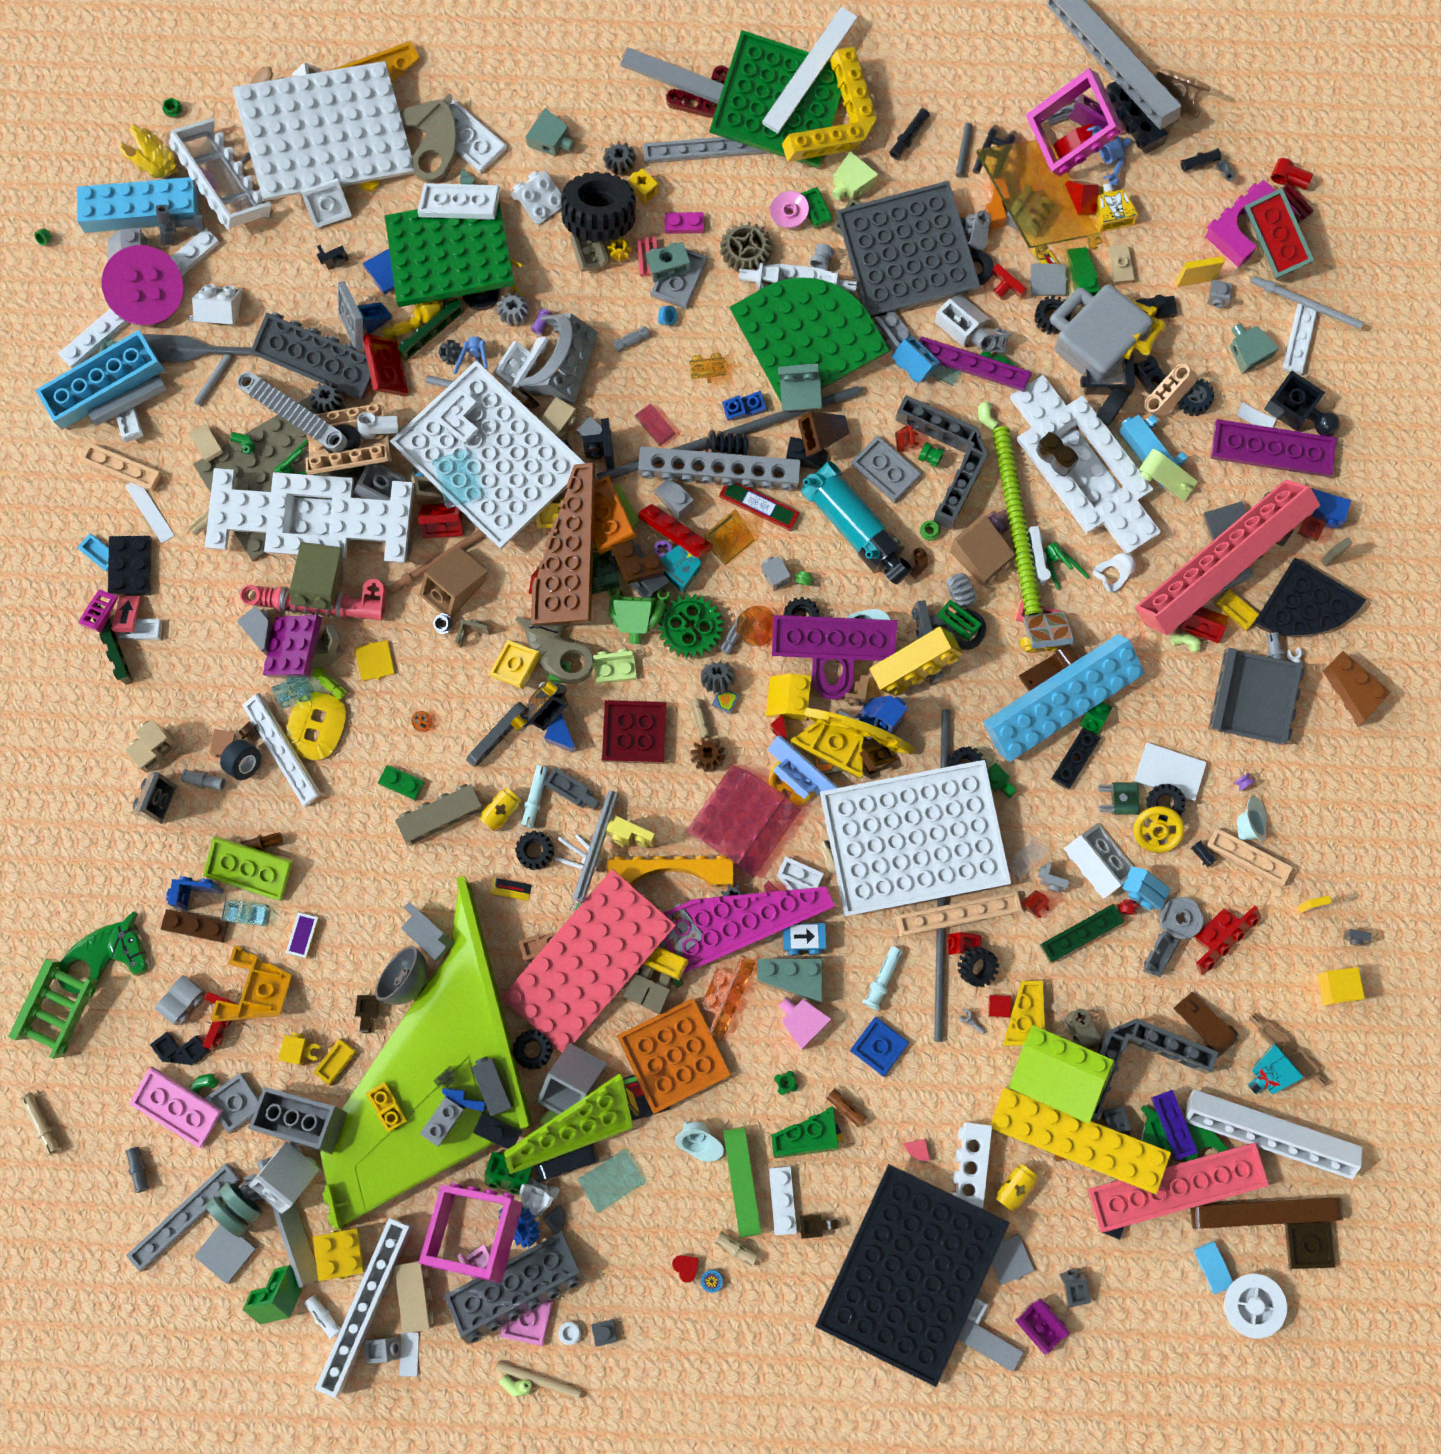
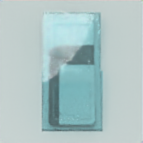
[221,900,270,927]

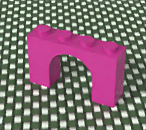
[1205,179,1297,268]

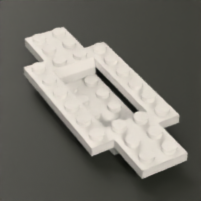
[1010,375,1161,554]

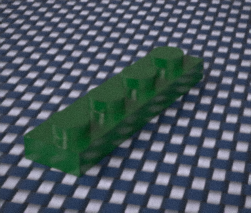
[398,298,465,361]
[93,605,133,684]
[1040,904,1124,963]

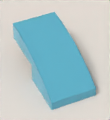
[1193,1241,1233,1295]

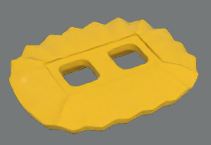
[285,691,346,760]

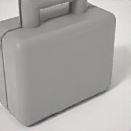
[1050,284,1153,384]

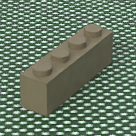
[395,784,484,846]

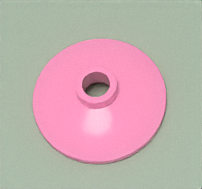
[770,191,809,228]

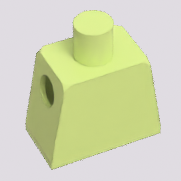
[831,152,878,200]

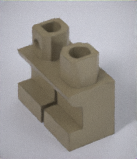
[623,965,672,1014]

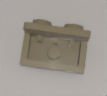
[570,234,608,272]

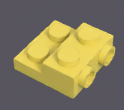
[606,816,656,849]

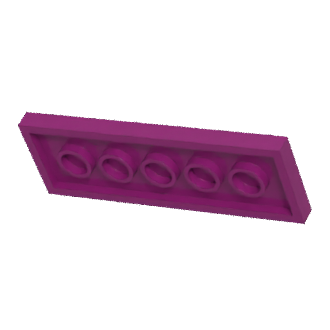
[1210,419,1336,478]

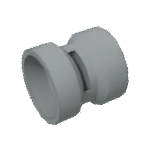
[810,243,835,270]

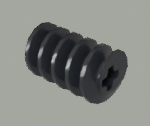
[705,430,749,455]

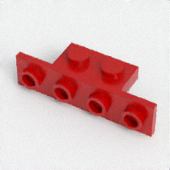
[1195,905,1261,975]

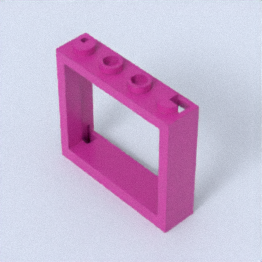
[1026,68,1125,177]
[419,1182,523,1283]

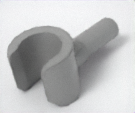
[958,1009,985,1034]

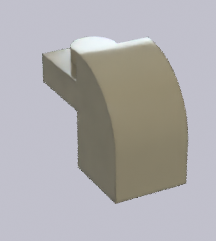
[311,624,343,668]

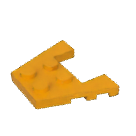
[211,945,292,1022]

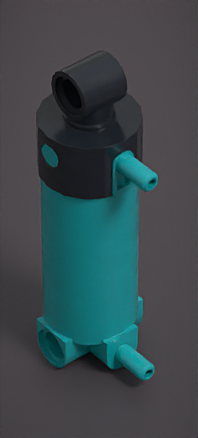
[801,461,913,585]

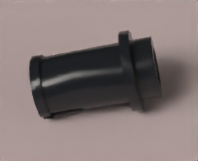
[1191,840,1217,868]

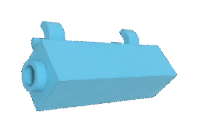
[1119,414,1188,488]

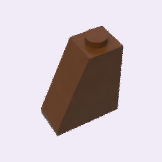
[798,411,850,457]

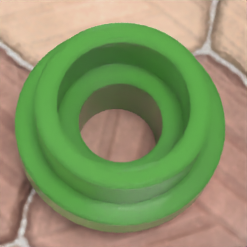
[920,521,940,541]
[794,571,815,586]

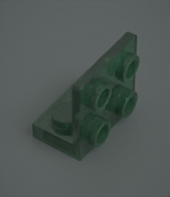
[592,550,620,595]

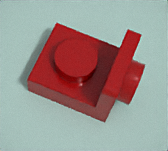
[947,932,982,955]

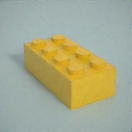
[869,627,964,696]

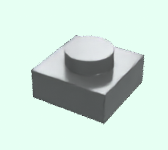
[1343,929,1372,946]
[591,1319,618,1347]

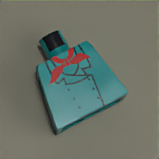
[1247,1042,1303,1094]

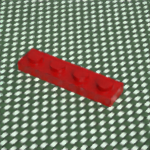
[638,504,713,559]

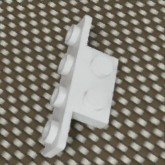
[493,337,549,393]

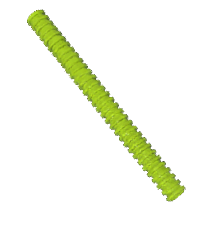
[992,426,1043,616]

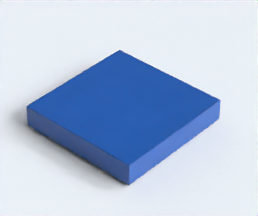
[850,1016,909,1077]

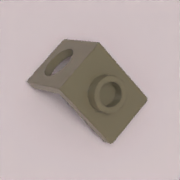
[455,619,491,648]

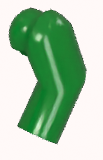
[230,432,255,454]

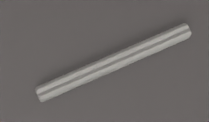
[573,791,619,903]

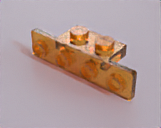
[700,955,755,1040]

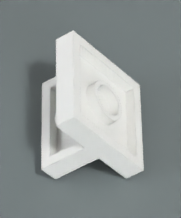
[301,178,352,228]

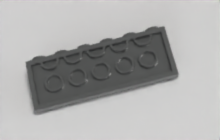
[250,312,371,401]
[444,1232,585,1344]

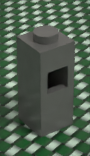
[471,1056,514,1116]

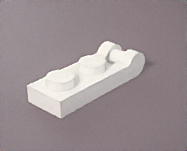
[1028,526,1051,586]

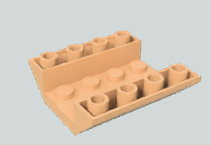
[306,403,391,475]

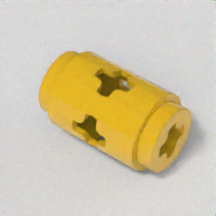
[479,787,522,832]
[995,1164,1038,1212]

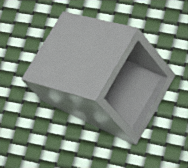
[537,1043,607,1114]

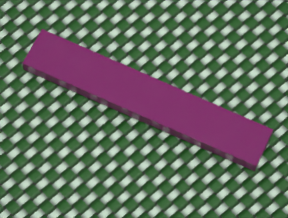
[919,336,1032,392]

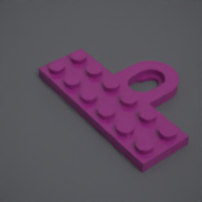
[772,615,897,700]

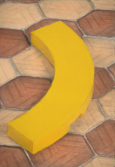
[804,708,915,755]

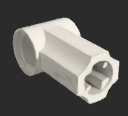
[357,412,398,440]

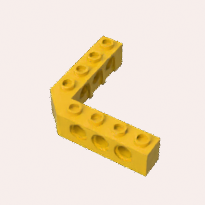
[782,47,876,162]

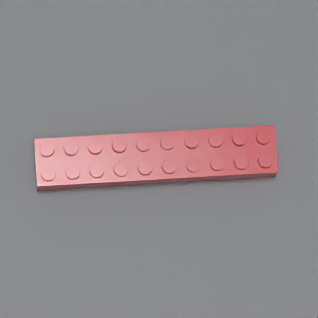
[1134,479,1320,635]

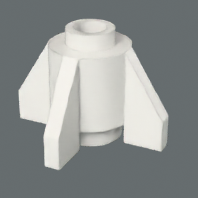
[519,1176,560,1217]

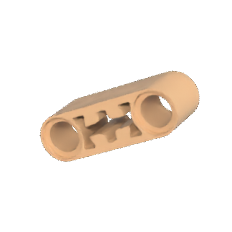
[1145,364,1197,418]

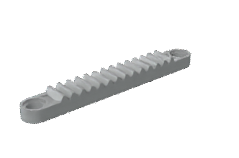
[237,371,347,452]

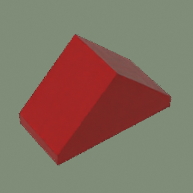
[1065,181,1099,215]

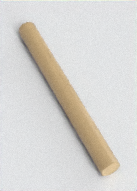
[495,1361,582,1399]

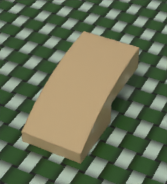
[189,424,223,463]

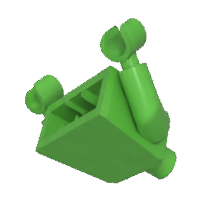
[608,588,671,644]

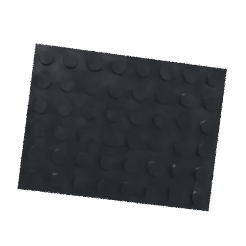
[815,1163,1010,1387]

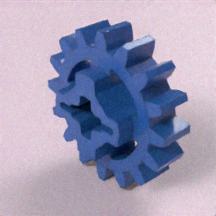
[498,1206,541,1248]

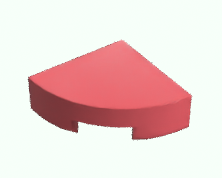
[903,1139,930,1161]

